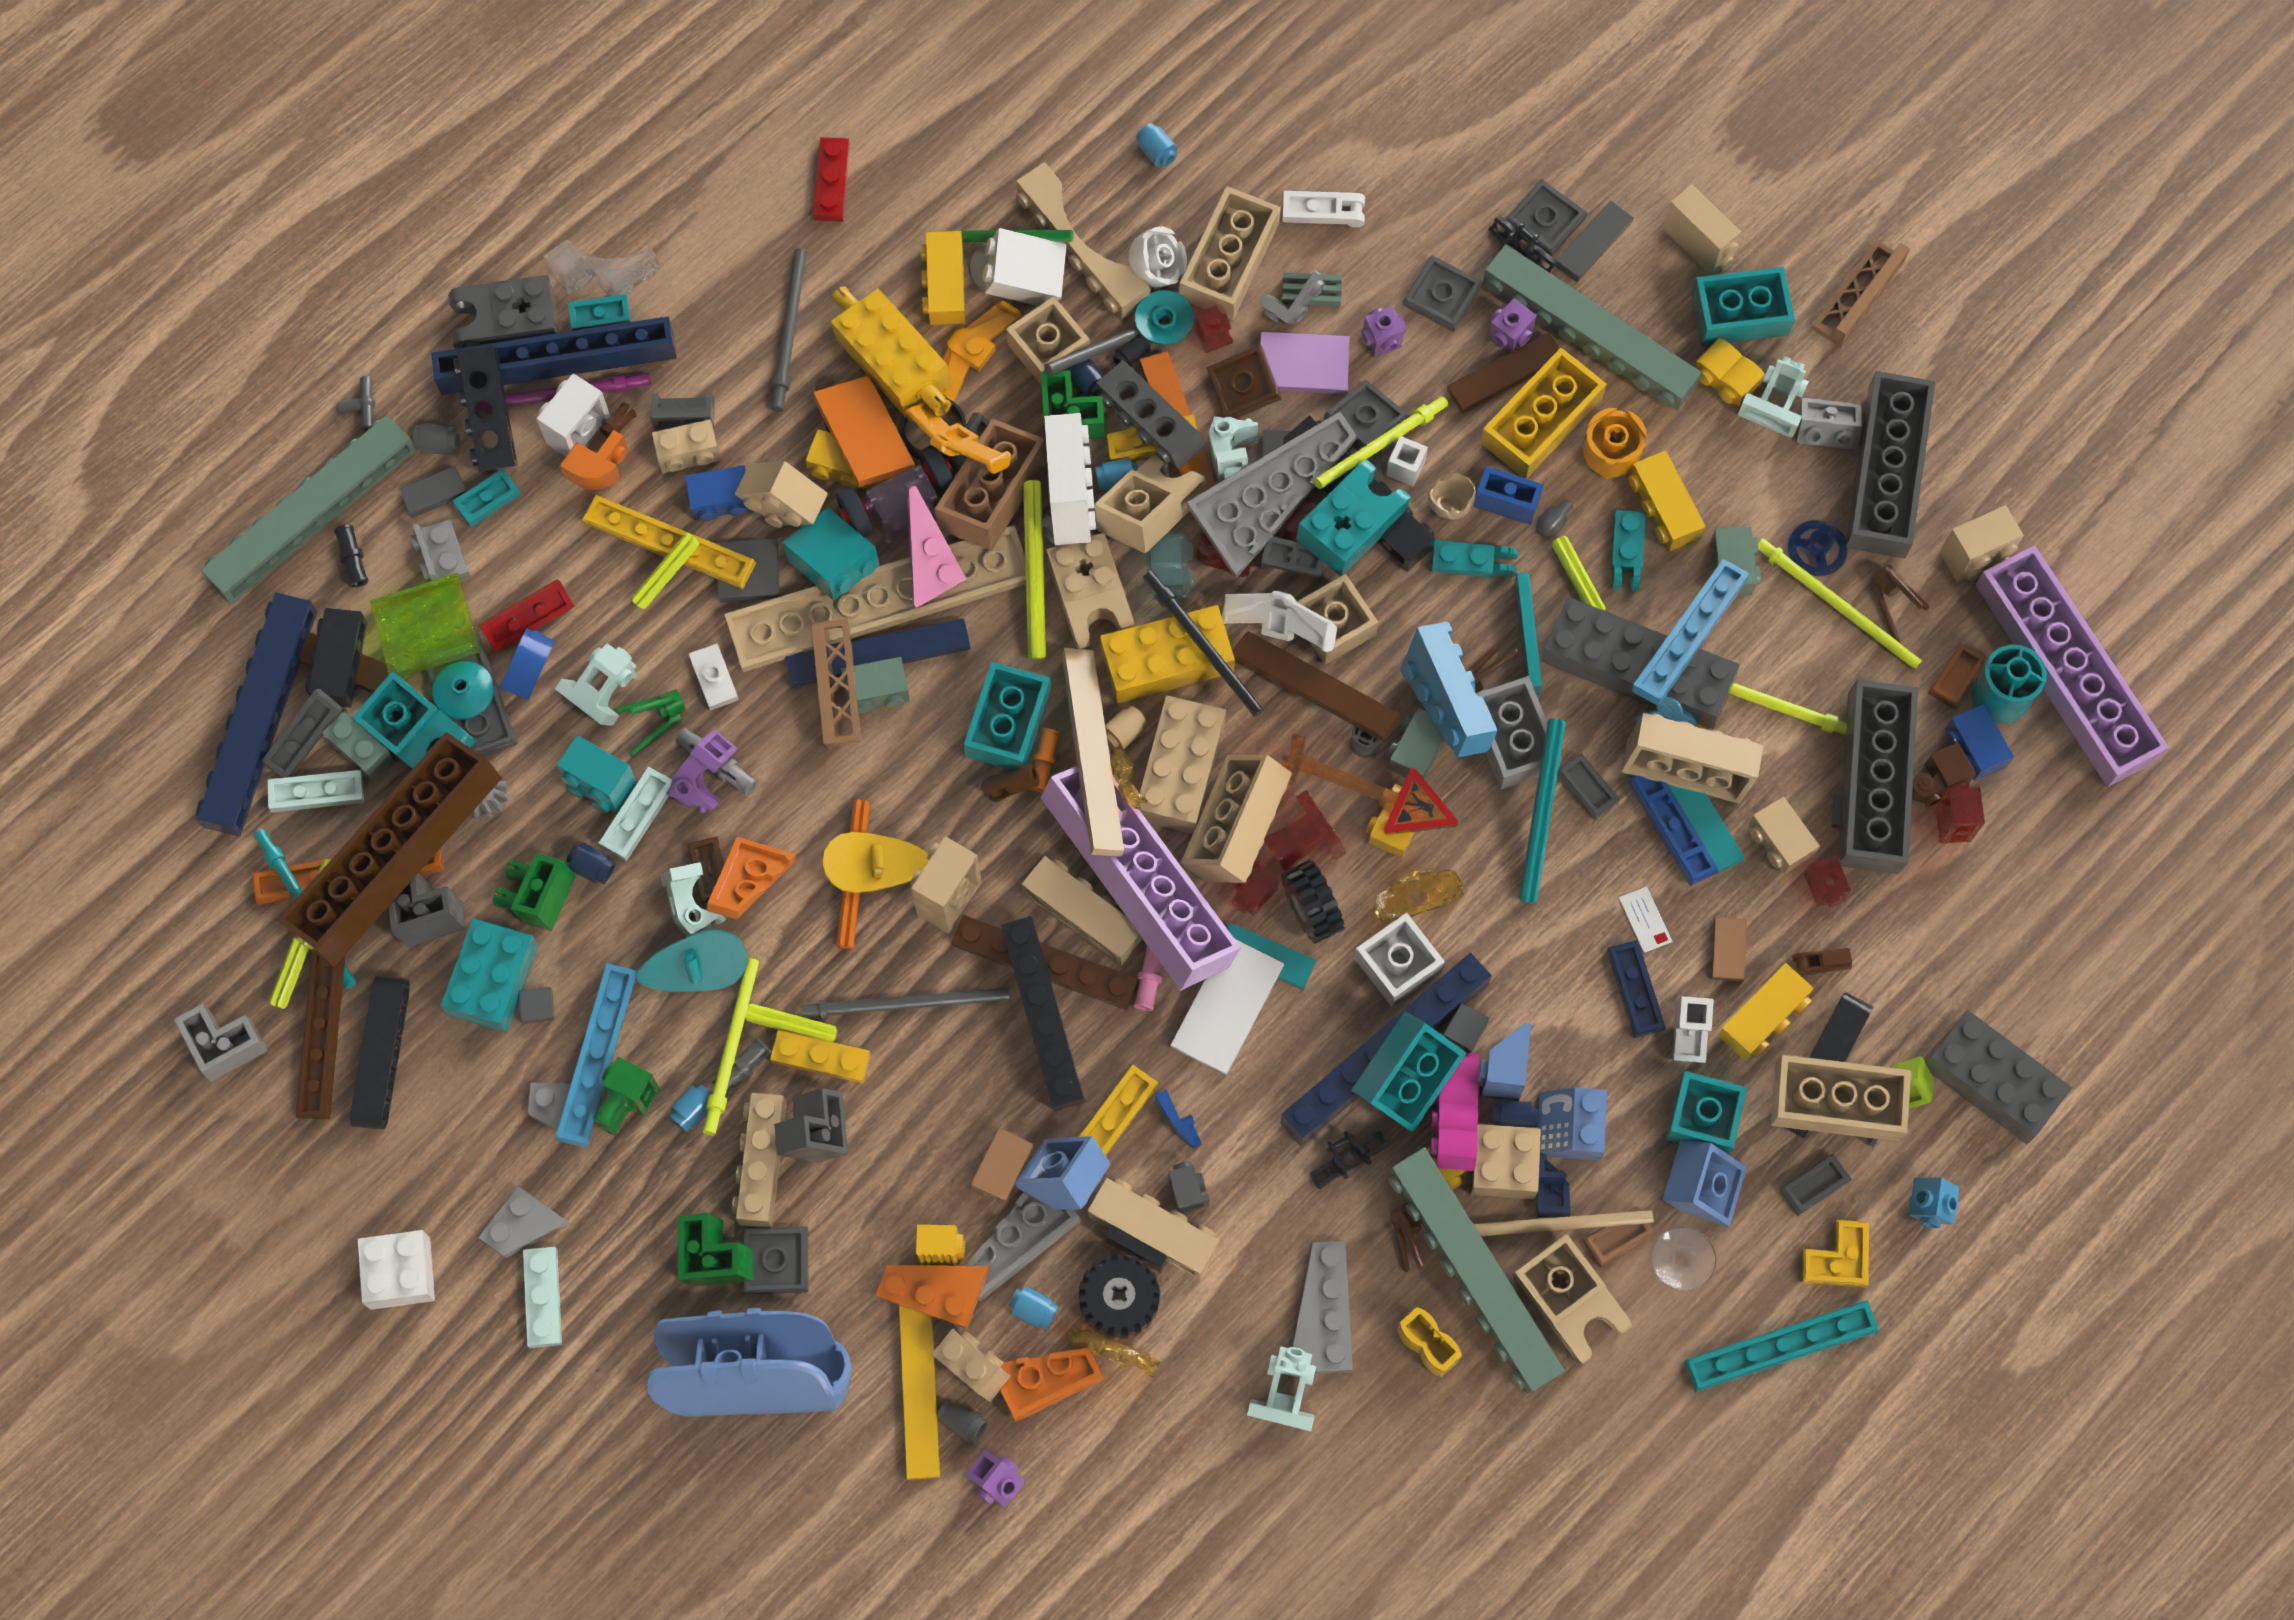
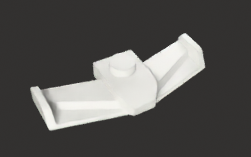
[1222,591,1337,652]

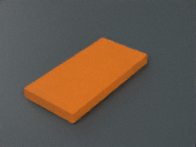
[813,375,915,488]

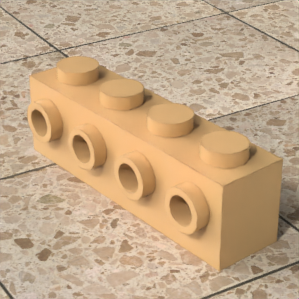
[732,1093,787,1228]

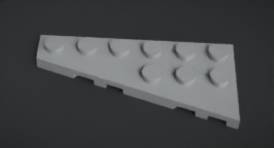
[1187,412,1356,579]

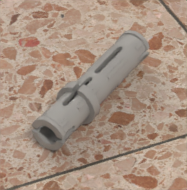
[675,727,759,796]

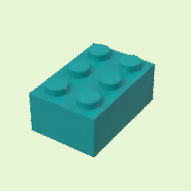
[1691,267,1795,346]
[964,661,1051,770]
[441,918,538,1033]
[1351,1011,1467,1133]

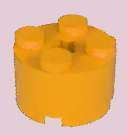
[1582,408,1646,479]

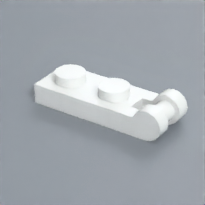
[1283,191,1365,228]

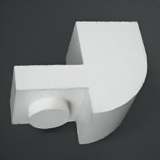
[1672,996,1714,1063]

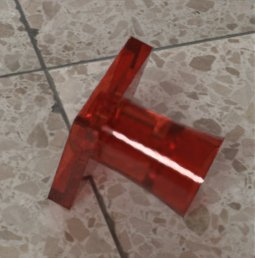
[1264,790,1346,871]

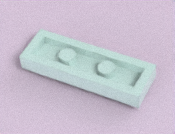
[599,766,672,862]
[268,770,364,813]
[523,1247,562,1348]

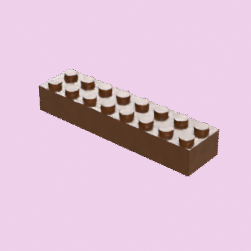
[277,732,502,967]

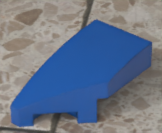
[1155,1090,1202,1148]

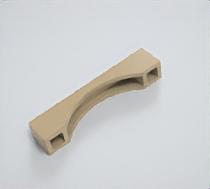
[1016,162,1150,321]

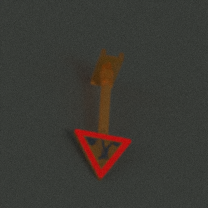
[1282,733,1458,835]

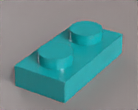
[568,294,631,331]
[453,468,521,528]

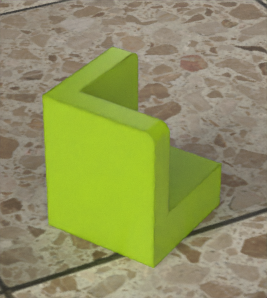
[1892,1056,1935,1109]

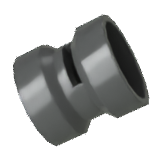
[1350,726,1381,758]

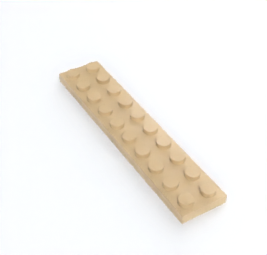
[724,525,1026,672]

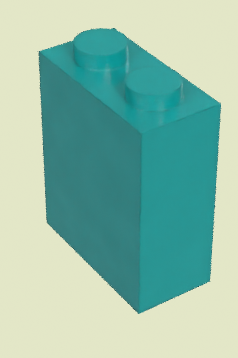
[782,507,880,601]

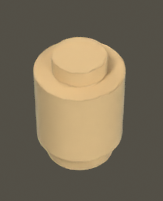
[1105,706,1147,751]

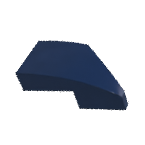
[1537,1153,1571,1218]

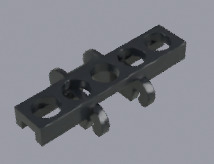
[1488,215,1557,273]
[1310,1130,1389,1189]

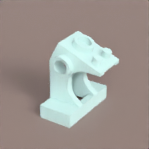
[1738,356,1809,439]
[1209,416,1258,485]
[555,643,637,726]
[661,862,726,937]
[1247,1347,1316,1431]

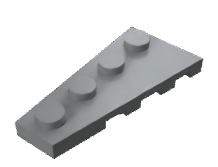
[966,1192,1081,1302]
[1293,1241,1353,1373]

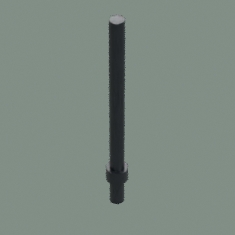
[1143,570,1264,717]

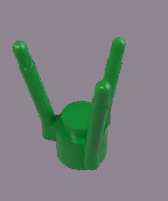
[616,689,686,756]

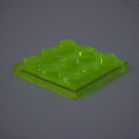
[370,573,481,677]

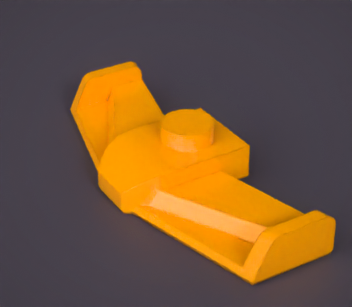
[941,301,1022,402]
[905,401,1011,474]

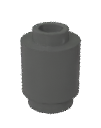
[413,423,460,455]

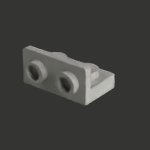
[1797,398,1862,450]
[411,519,470,588]

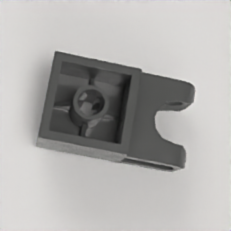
[448,275,558,349]

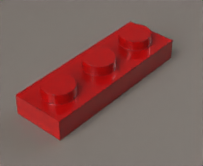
[813,137,850,222]
[479,579,574,653]

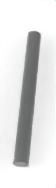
[1044,327,1141,375]

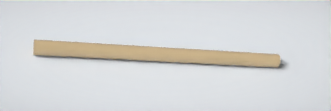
[1473,1210,1654,1236]

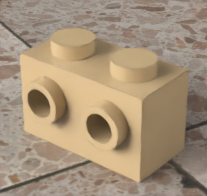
[652,419,721,474]
[1748,796,1820,875]
[932,1329,1011,1402]

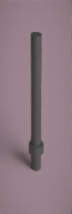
[771,248,807,412]

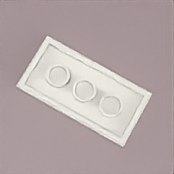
[1170,939,1284,1076]

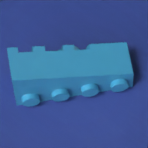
[1400,622,1498,758]

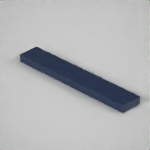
[785,618,971,688]

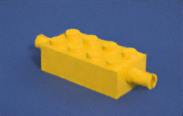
[830,286,953,417]

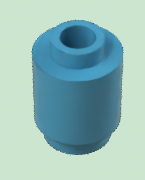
[1136,123,1178,167]
[1095,458,1138,492]
[668,1085,712,1133]
[1008,1286,1059,1330]

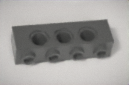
[1096,360,1205,470]

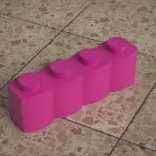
[1430,1053,1479,1171]

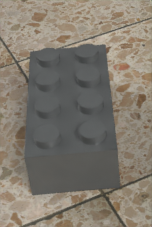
[1926,1009,2073,1144]

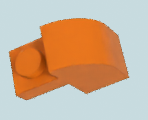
[560,430,627,490]

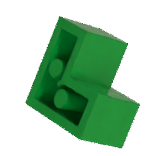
[1041,370,1105,440]
[678,1213,753,1287]

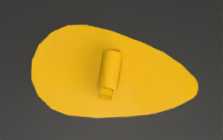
[822,832,929,893]

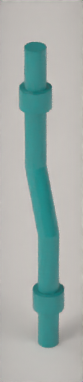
[254,829,357,989]

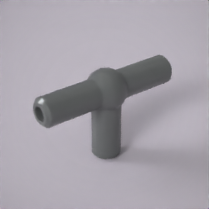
[337,376,375,432]

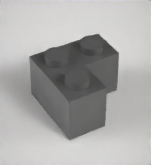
[389,872,466,947]
[774,1088,848,1163]

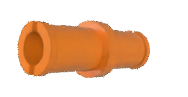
[1030,728,1061,793]

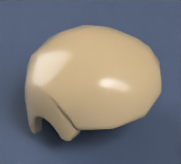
[1428,473,1476,520]

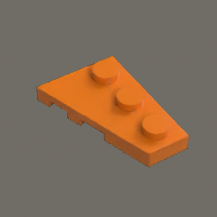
[707,837,796,920]
[875,1265,990,1329]
[1000,1348,1104,1423]

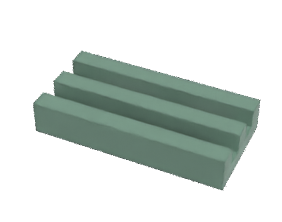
[1282,273,1342,306]

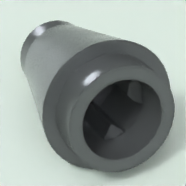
[937,1401,988,1444]

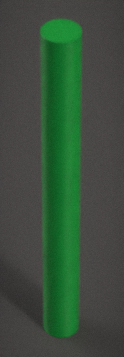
[961,230,1074,242]

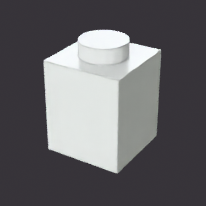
[1386,436,1428,487]

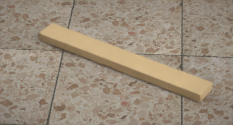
[1061,648,1124,857]

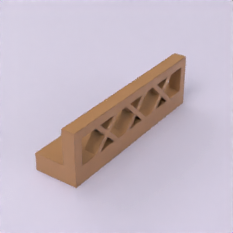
[1811,240,1910,348]
[811,619,862,749]

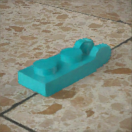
[1611,510,1646,592]
[1432,540,1519,578]

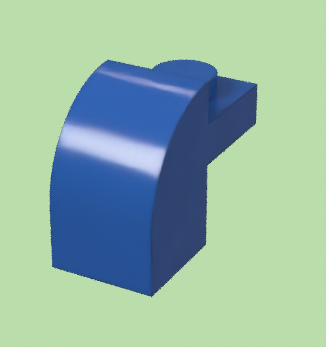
[500,628,555,700]

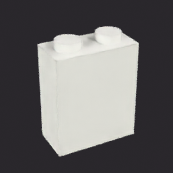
[982,228,1066,306]

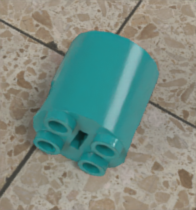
[1971,644,2047,723]

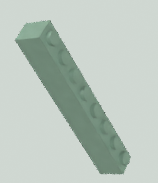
[1483,244,1702,411]
[201,415,416,605]
[1388,1147,1565,1393]

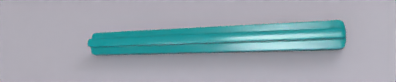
[1519,718,1566,903]

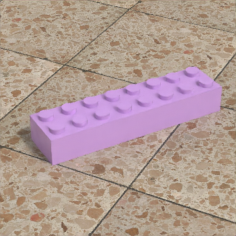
[1975,545,2169,788]
[1041,766,1241,991]

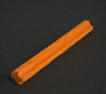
[836,799,870,949]

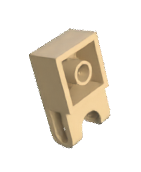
[1094,454,1206,554]
[1046,533,1134,649]
[1512,1234,1632,1364]

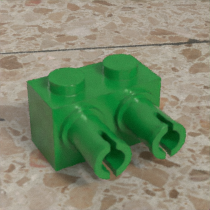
[493,853,576,931]
[593,1057,660,1136]

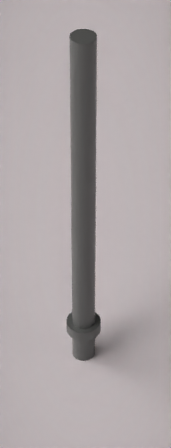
[801,988,1009,1019]

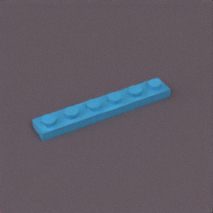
[1632,559,1750,706]
[555,963,637,1148]

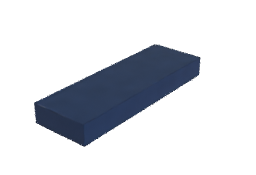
[1606,940,1666,1039]

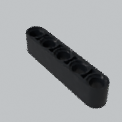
[350,976,410,1130]
[1783,991,1874,1139]

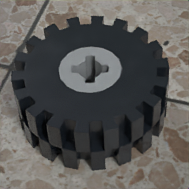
[1281,859,1345,944]
[1079,1253,1160,1340]

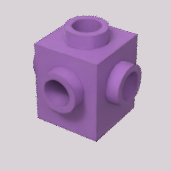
[1489,298,1537,352]
[1361,307,1406,357]
[964,1450,1025,1508]

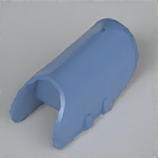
[647,1308,852,1417]

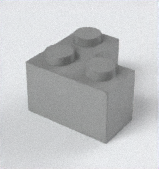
[174,1004,268,1082]

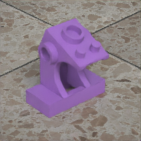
[669,729,738,813]

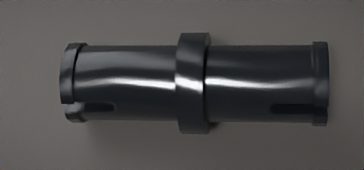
[334,525,369,588]

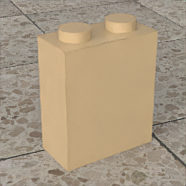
[1663,184,1741,275]

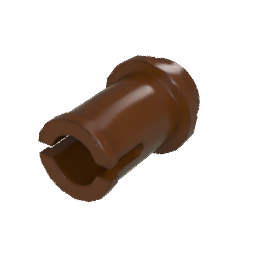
[599,402,637,438]

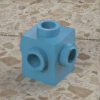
[1909,1177,1959,1229]

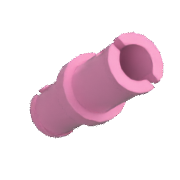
[1134,945,1162,1011]

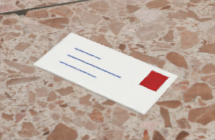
[1619,886,1673,953]

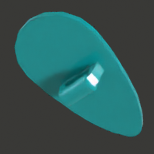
[636,929,748,992]

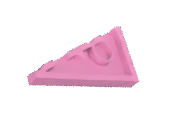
[907,485,966,608]

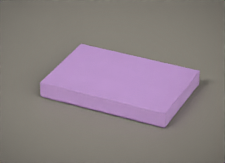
[1260,332,1350,395]

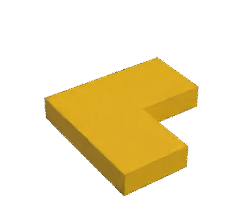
[1801,1220,1869,1288]

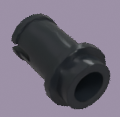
[1112,335,1151,368]

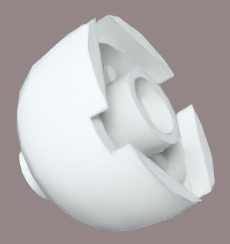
[1128,226,1187,288]

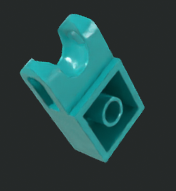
[1296,460,1411,576]
[352,671,476,769]

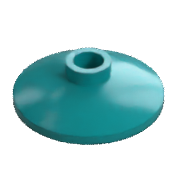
[1135,290,1194,345]
[432,661,494,720]

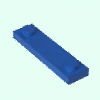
[1628,775,1719,886]

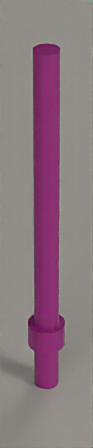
[477,373,651,411]

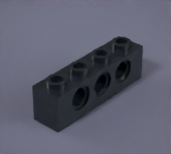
[454,346,518,472]

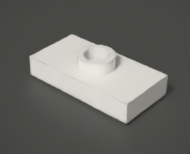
[689,643,739,711]

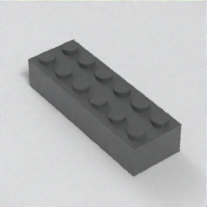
[1845,371,1936,559]
[1542,597,1740,730]
[1837,679,1918,874]

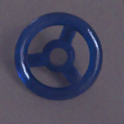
[1788,520,1848,576]

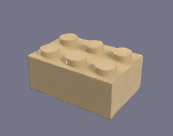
[910,836,982,934]

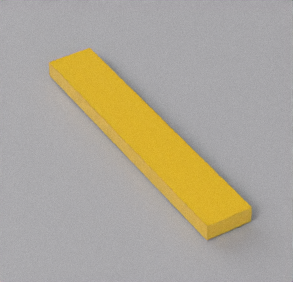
[582,495,756,589]
[899,1305,940,1480]

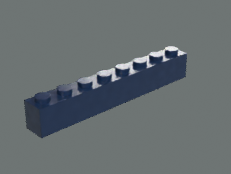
[431,316,677,395]
[196,592,317,837]
[1280,952,1492,1146]

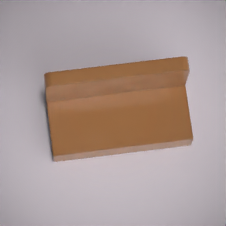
[971,1128,1033,1201]

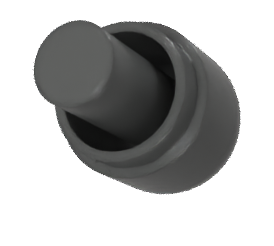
[1537,499,1573,537]

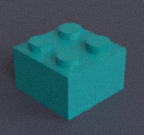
[557,735,637,815]
[1665,1071,1748,1155]

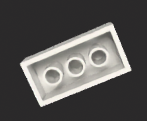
[1044,413,1096,545]

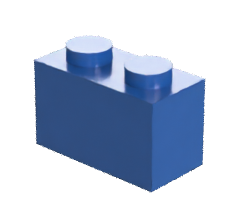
[685,465,750,521]
[1474,466,1544,525]
[1945,704,2014,781]

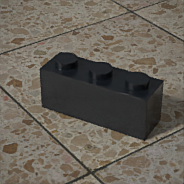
[305,608,368,708]

